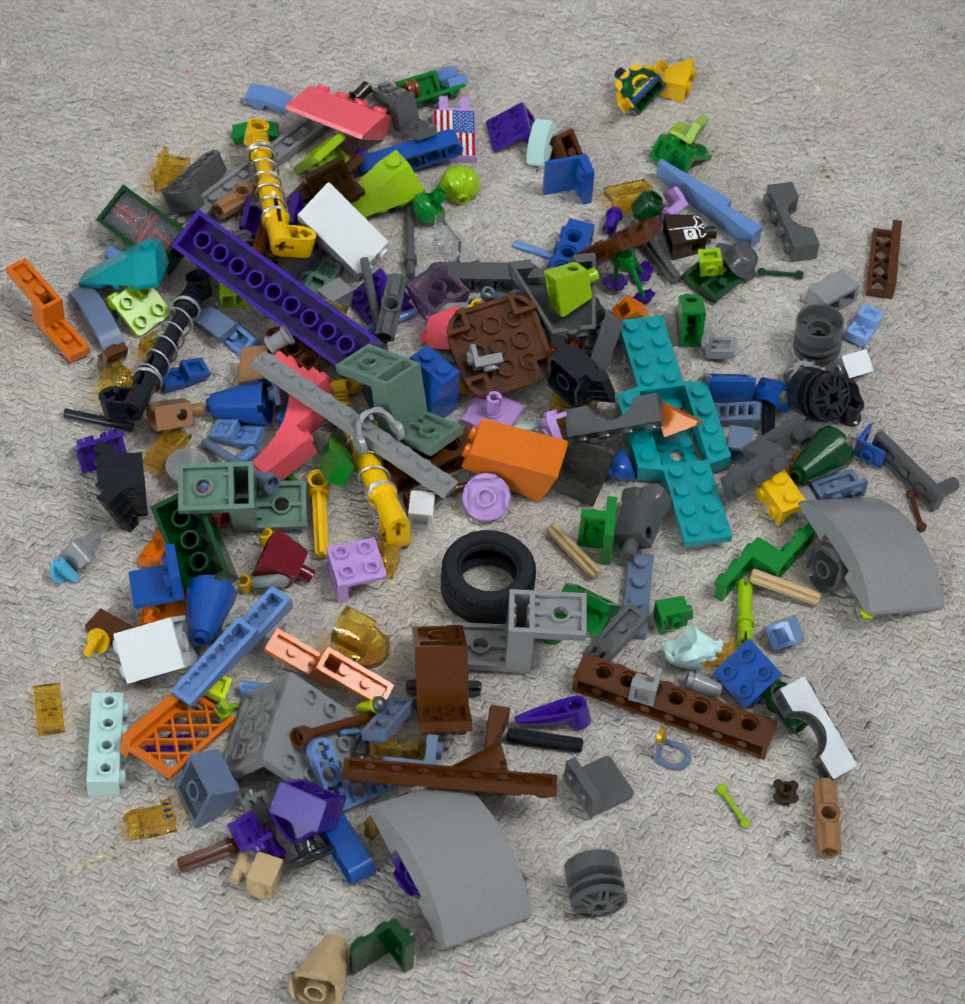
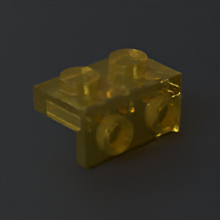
[151,146,191,192]

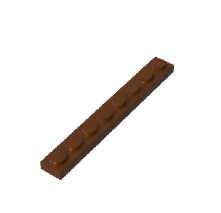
[342,757,557,798]

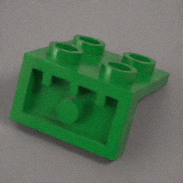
[649,133,713,173]

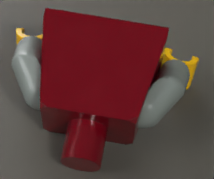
[237,528,315,594]

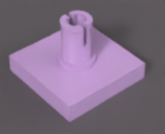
[461,391,525,429]

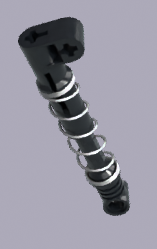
[98,269,212,421]

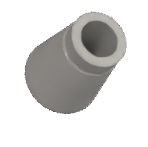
[683,670,722,698]

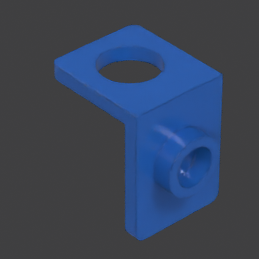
[753,377,790,413]
[854,424,886,468]

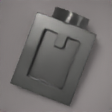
[236,788,273,826]

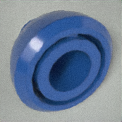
[605,449,636,481]

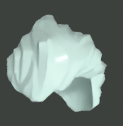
[663,624,723,671]

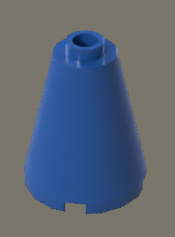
[206,379,274,426]
[186,575,237,646]

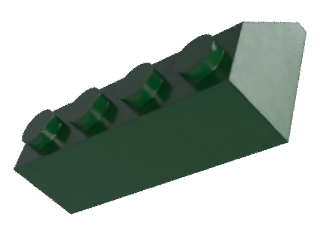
[150,488,239,594]

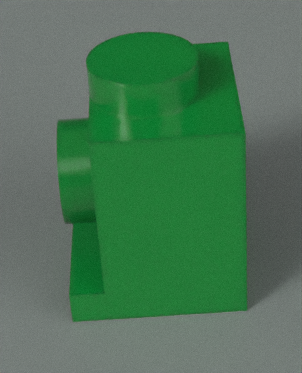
[653,596,693,635]

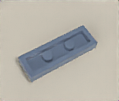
[361,697,416,744]

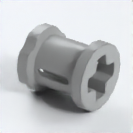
[264,325,295,355]

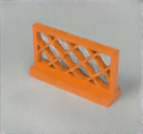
[119,694,235,780]

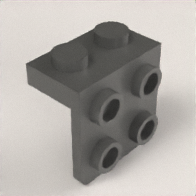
[563,756,634,818]

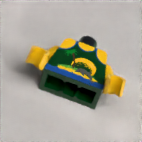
[614,59,670,115]

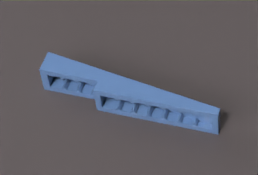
[656,159,762,248]
[171,585,293,707]

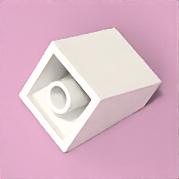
[113,615,198,684]

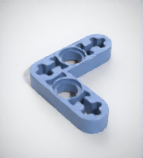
[306,737,394,811]

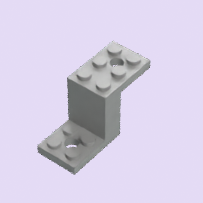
[456,589,587,673]

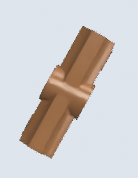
[211,177,259,220]
[813,778,842,858]

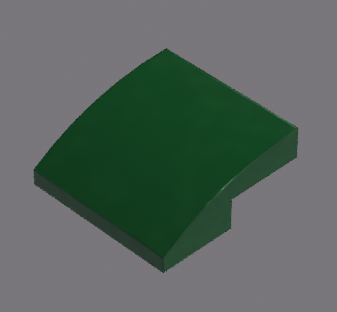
[681,261,744,303]

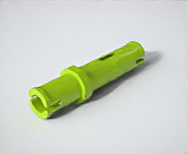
[736,579,755,646]

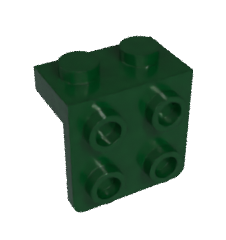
[349,918,416,975]

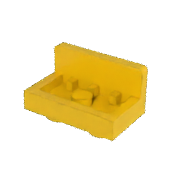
[756,469,806,526]

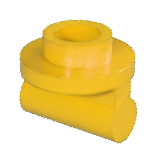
[83,628,110,657]

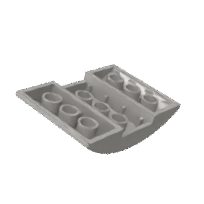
[798,497,944,615]
[367,787,532,950]

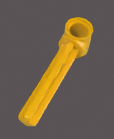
[307,469,330,559]

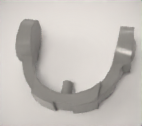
[352,407,405,455]

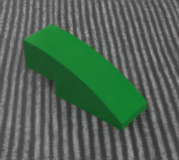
[318,434,355,487]

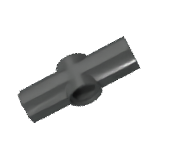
[374,273,407,343]

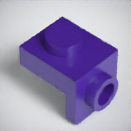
[227,811,274,853]

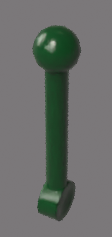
[757,268,804,280]

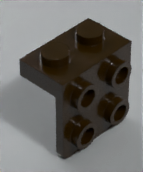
[302,155,366,203]

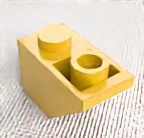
[659,58,697,102]

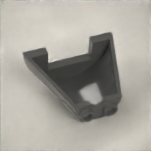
[508,252,596,342]

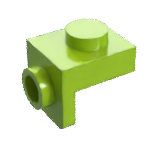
[698,247,723,276]

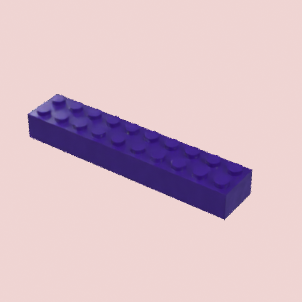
[172,209,384,381]

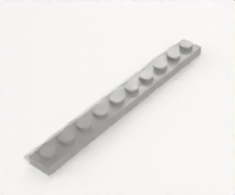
[170,117,327,228]
[250,351,459,499]

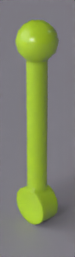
[717,784,751,828]

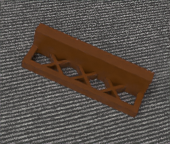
[866,220,902,299]

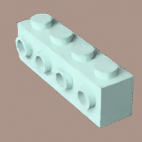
[86,692,129,796]

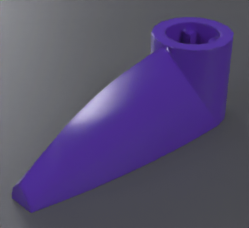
[515,695,591,730]

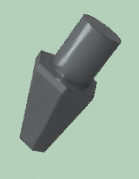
[352,735,369,759]

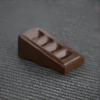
[484,705,510,748]

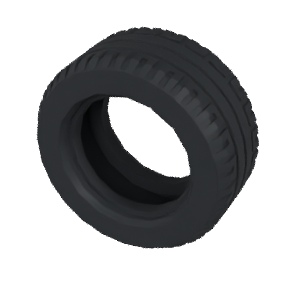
[441,530,536,624]

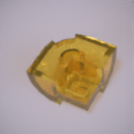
[331,605,390,669]

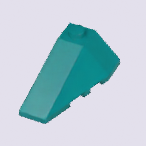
[78,239,169,290]

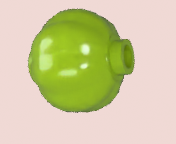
[439,164,481,205]

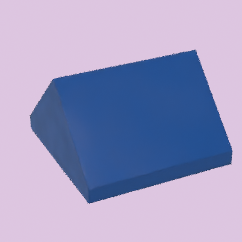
[703,373,756,403]

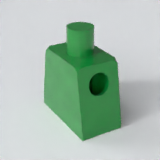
[676,294,706,347]

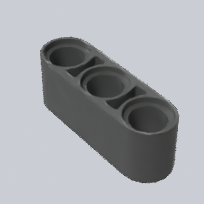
[582,308,623,371]

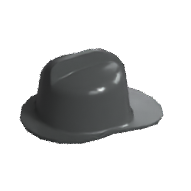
[715,241,758,280]

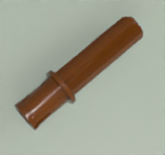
[177,837,241,872]

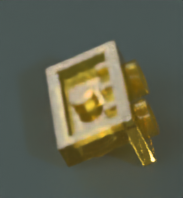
[603,179,654,214]

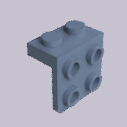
[382,734,443,765]

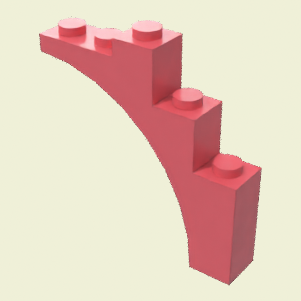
[253,351,334,481]

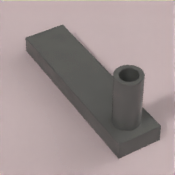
[872,431,960,512]

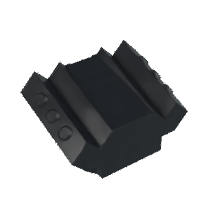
[546,334,616,408]
[92,441,148,533]

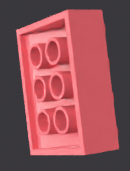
[285,83,393,140]

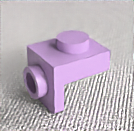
[659,186,688,222]
[536,409,567,439]

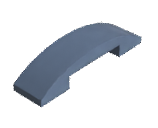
[68,288,125,351]

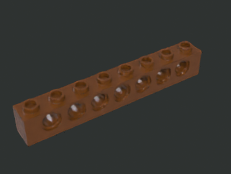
[572,653,778,760]

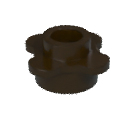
[773,779,799,805]

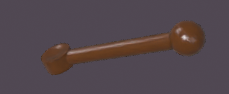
[906,490,927,532]

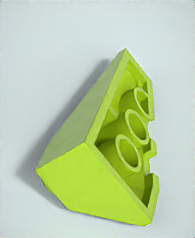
[350,150,425,219]

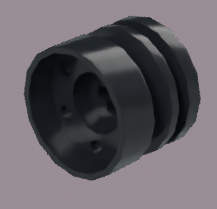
[787,366,850,422]

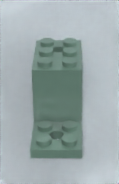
[336,344,464,456]
[178,461,307,532]

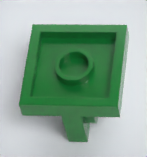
[577,496,617,565]
[558,583,621,636]

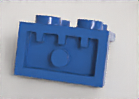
[542,154,595,205]
[129,544,185,609]

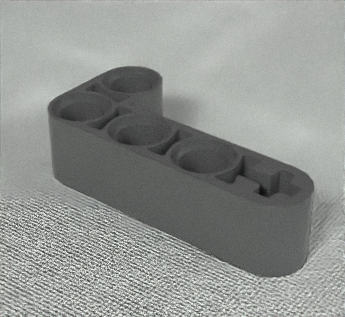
[161,149,227,213]

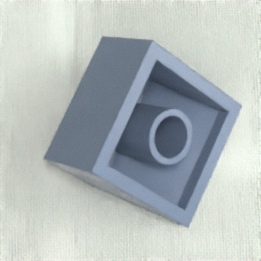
[175,749,240,828]

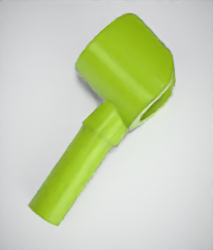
[213,698,239,719]

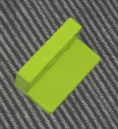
[669,114,709,144]

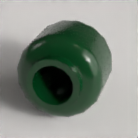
[631,190,664,221]

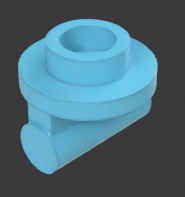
[50,558,79,583]

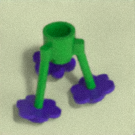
[602,249,655,305]

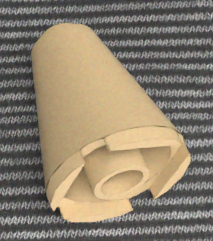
[288,934,349,1004]

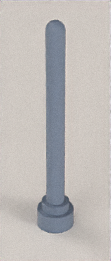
[201,438,280,493]

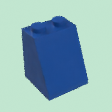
[410,345,460,418]

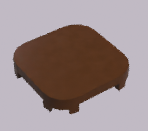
[446,292,553,399]

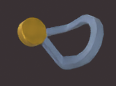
[654,727,691,771]

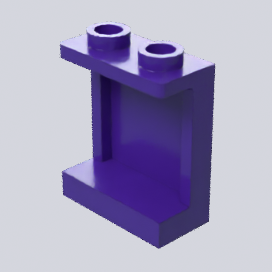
[239,192,304,241]

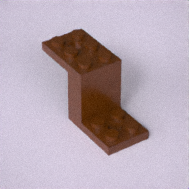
[412,625,473,736]

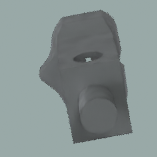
[614,485,672,561]

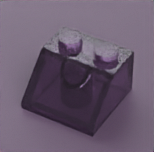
[406,261,470,322]

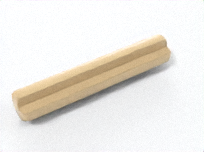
[547,524,602,579]
[749,569,821,605]

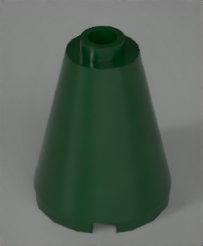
[789,425,854,485]

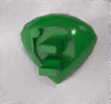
[413,185,447,225]

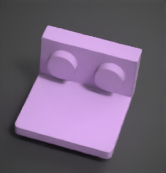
[326,538,387,603]

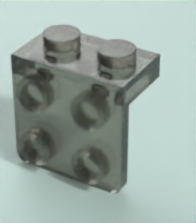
[550,438,614,507]

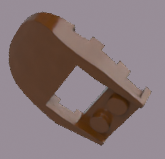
[577,215,662,261]

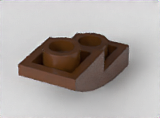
[97,342,128,371]

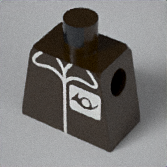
[662,214,717,260]

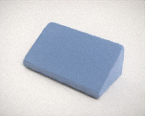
[223,314,262,356]

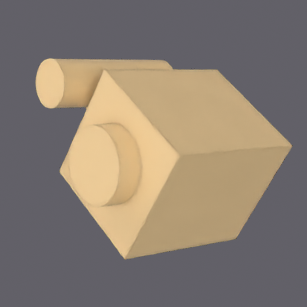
[228,852,284,900]

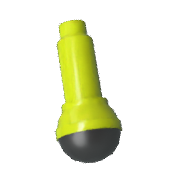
[356,696,387,714]

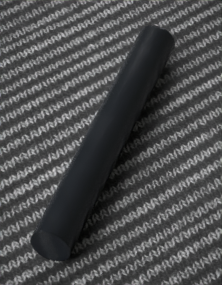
[63,408,135,432]

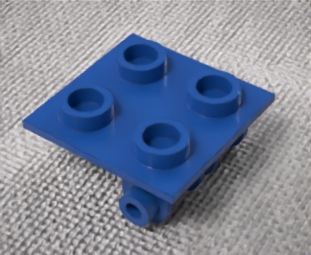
[713,638,783,709]

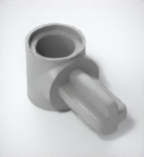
[61,530,102,571]

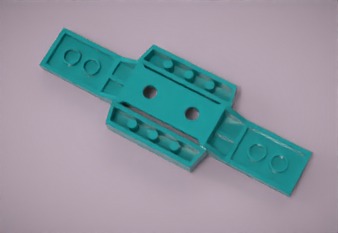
[615,315,732,548]

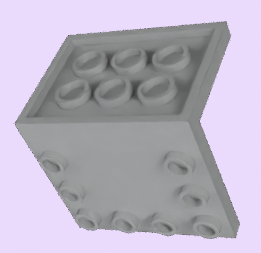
[223,672,360,790]

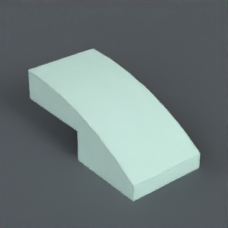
[526,119,557,167]

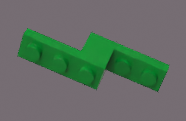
[714,522,816,602]

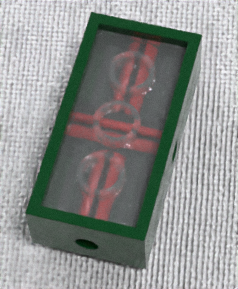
[96,184,184,275]

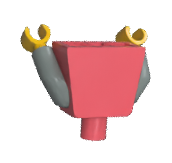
[420,299,483,365]

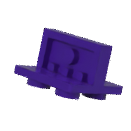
[72,429,127,474]

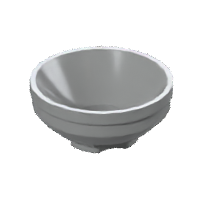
[165,448,209,485]

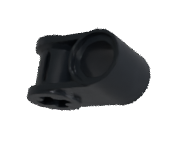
[840,383,865,427]

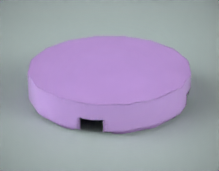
[462,473,511,522]

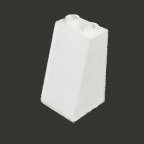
[298,182,389,279]

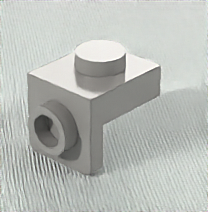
[701,327,737,359]
[466,344,503,372]

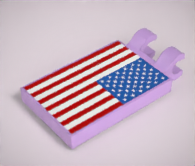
[432,96,476,163]

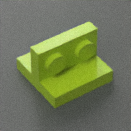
[293,131,350,175]

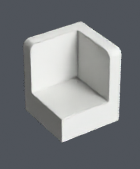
[408,490,435,530]

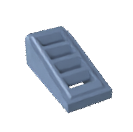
[714,401,761,430]

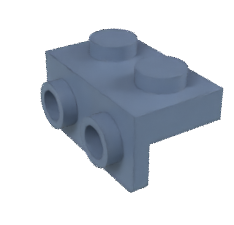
[809,469,868,500]

